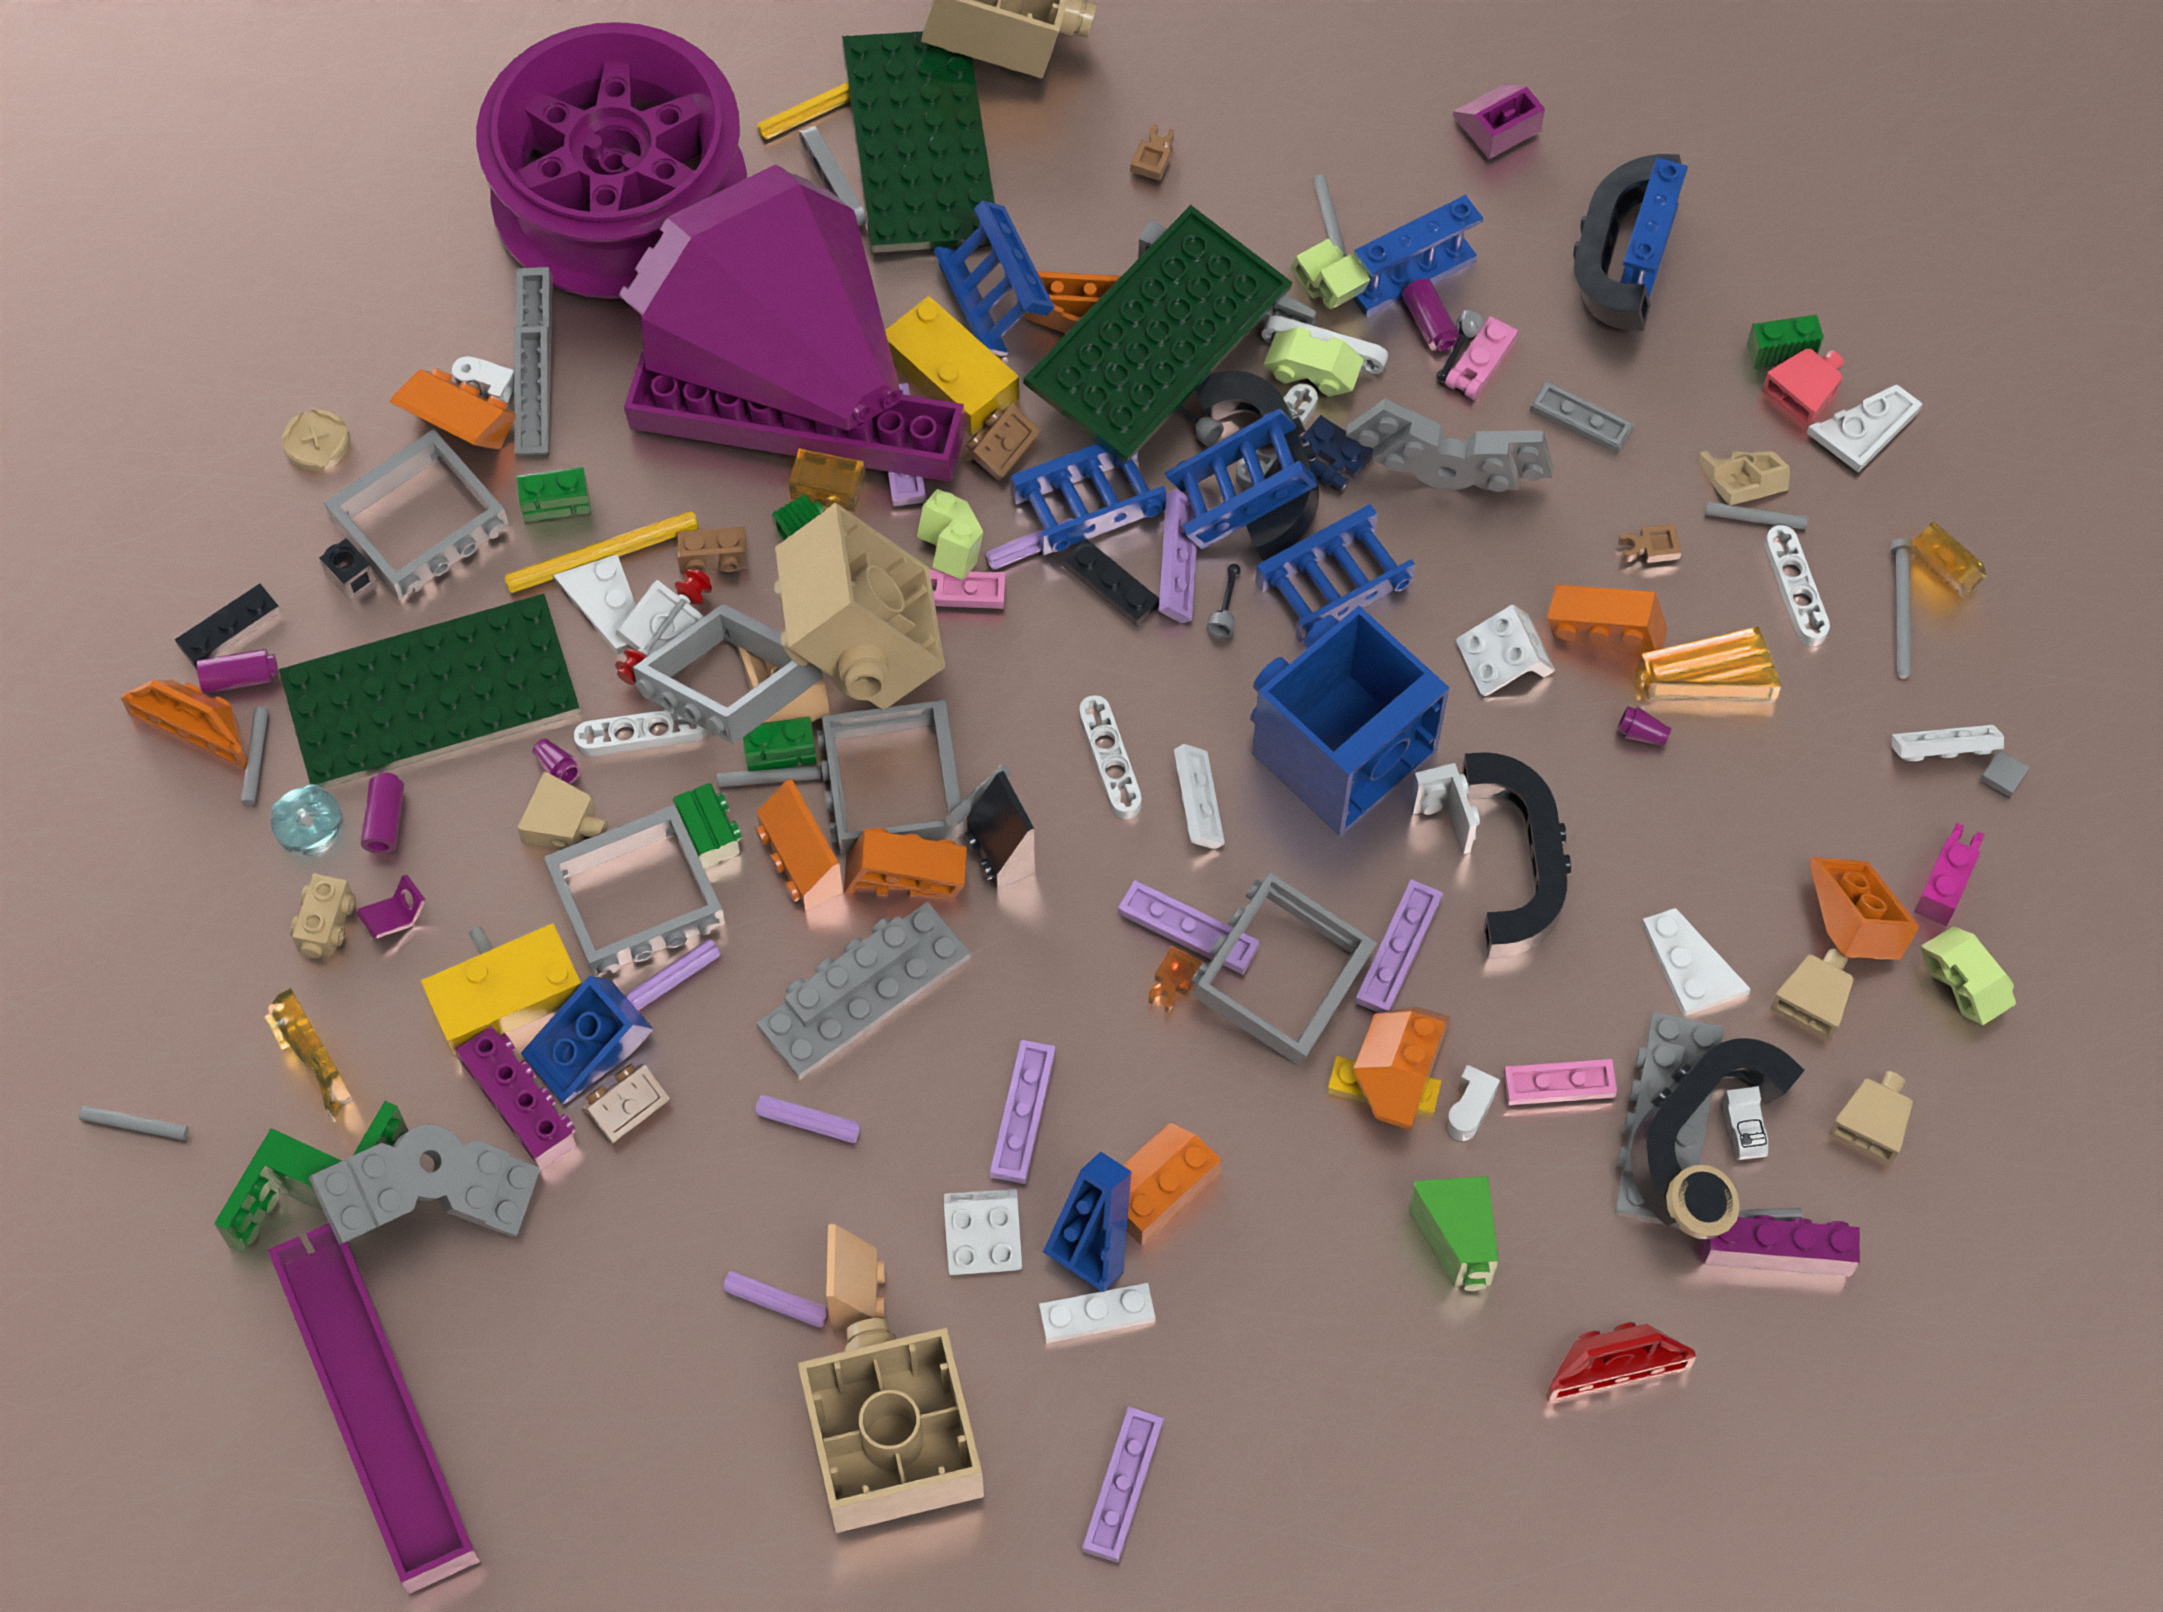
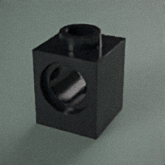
[319,538,377,600]

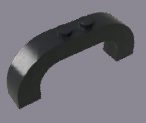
[1573,154,1682,331]
[1195,371,1319,561]
[1462,752,1571,959]
[1631,1038,1805,1227]

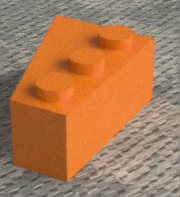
[1024,271,1121,334]

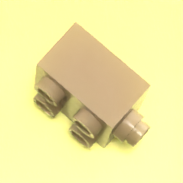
[921,0,1097,79]
[774,503,945,710]
[797,1318,984,1533]

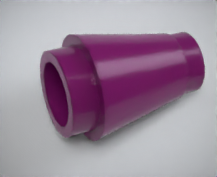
[1617,706,1671,747]
[532,738,581,784]

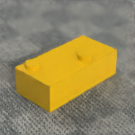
[885,296,1020,437]
[420,923,582,1056]

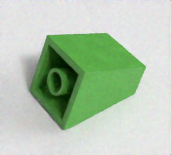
[1408,1176,1499,1291]

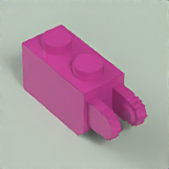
[1914,823,1985,926]

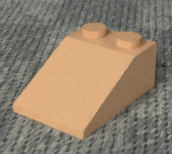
[737,632,830,723]
[826,1224,885,1331]

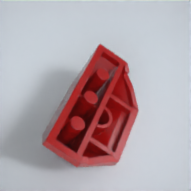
[1546,1322,1696,1402]

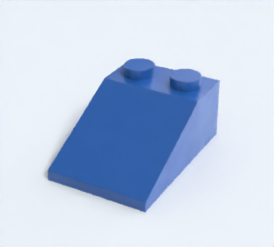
[521,975,654,1104]

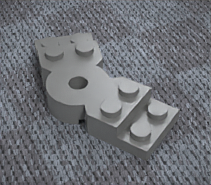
[1346,398,1554,492]
[308,1124,541,1245]

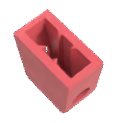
[1762,349,1844,429]

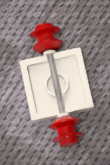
[615,569,712,685]

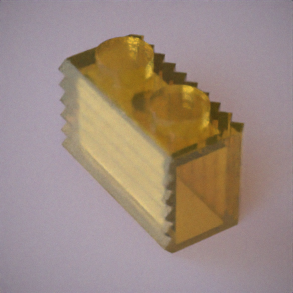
[1912,521,1987,597]

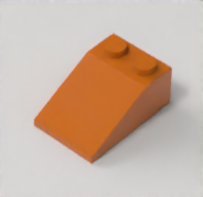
[1809,857,1919,960]

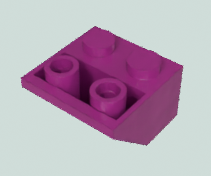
[1453,84,1545,159]

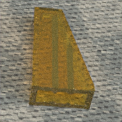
[1635,626,1782,703]

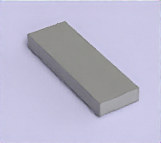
[1530,381,1634,454]

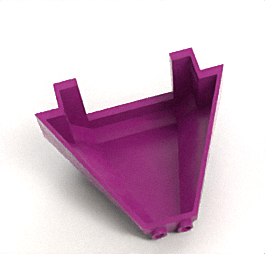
[619,164,901,430]

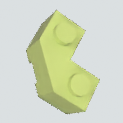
[1290,238,1370,310]
[1263,327,1364,397]
[917,489,983,580]
[1920,926,2017,1025]

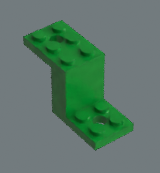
[214,1101,409,1253]

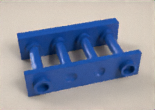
[1620,157,1688,298]
[1353,195,1484,317]
[933,201,1055,357]
[1165,408,1318,549]
[1010,443,1166,556]
[1255,504,1415,642]

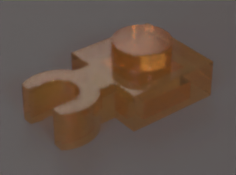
[1148,946,1203,1013]

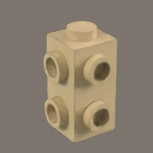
[290,873,355,958]

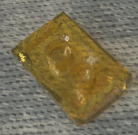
[265,988,353,1123]

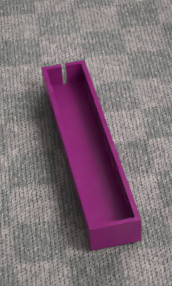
[268,1223,480,1594]

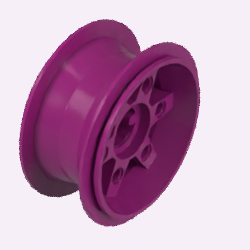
[476,22,747,299]

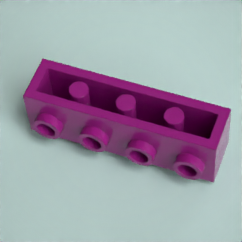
[456,1025,577,1171]
[1704,1215,1860,1277]

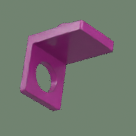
[356,875,425,939]

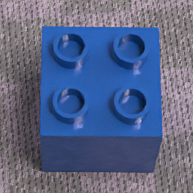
[1250,606,1450,836]

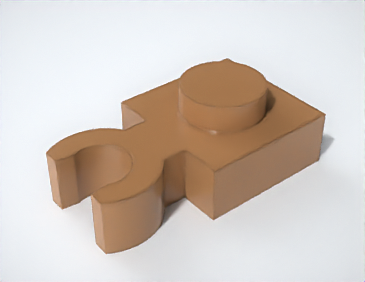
[1130,124,1174,181]
[1618,523,1682,563]

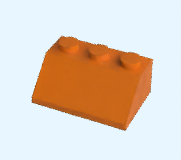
[390,367,516,450]
[754,779,843,911]
[1123,1123,1222,1246]

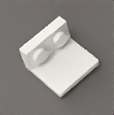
[1456,604,1555,696]
[1409,763,1480,854]
[943,1188,1022,1275]

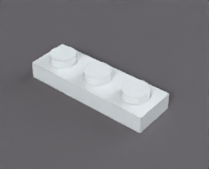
[1892,725,2004,761]
[1174,744,1225,849]
[1039,1283,1156,1343]

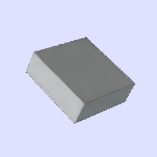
[1980,750,2030,798]

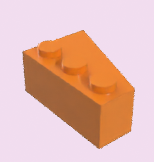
[1547,584,1667,662]
[843,828,967,898]

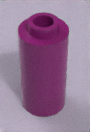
[1402,279,1459,351]
[197,649,278,694]
[361,772,404,854]

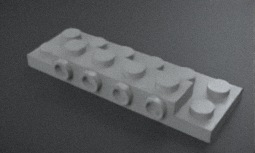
[756,902,971,1080]
[1615,1011,1724,1229]

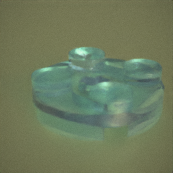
[271,784,343,855]

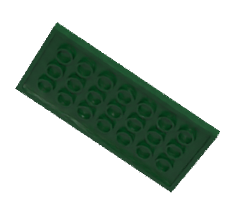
[842,31,995,253]
[1023,204,1293,464]
[279,593,581,792]

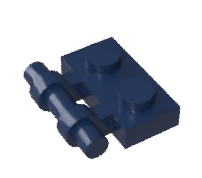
[1302,415,1373,491]

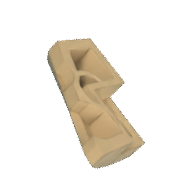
[1699,451,1790,506]

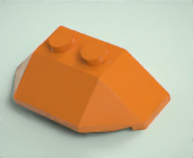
[121,679,247,770]
[1353,1006,1451,1130]

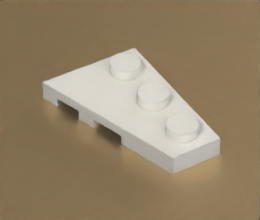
[1807,384,1923,473]
[553,554,636,655]
[1641,908,1751,1017]

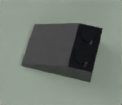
[964,771,1035,890]

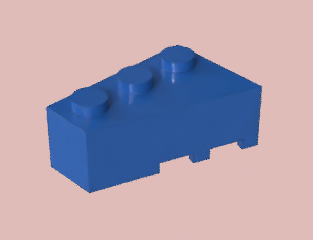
[1043,1152,1132,1292]

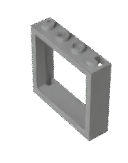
[324,428,509,601]
[633,603,823,744]
[817,700,965,855]
[544,804,725,977]
[1190,872,1377,1065]

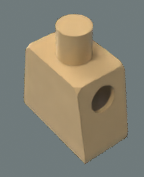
[517,772,608,850]
[1771,949,1854,1040]
[1829,1071,1913,1165]

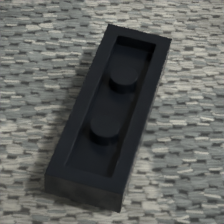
[1063,538,1160,627]
[174,583,282,669]

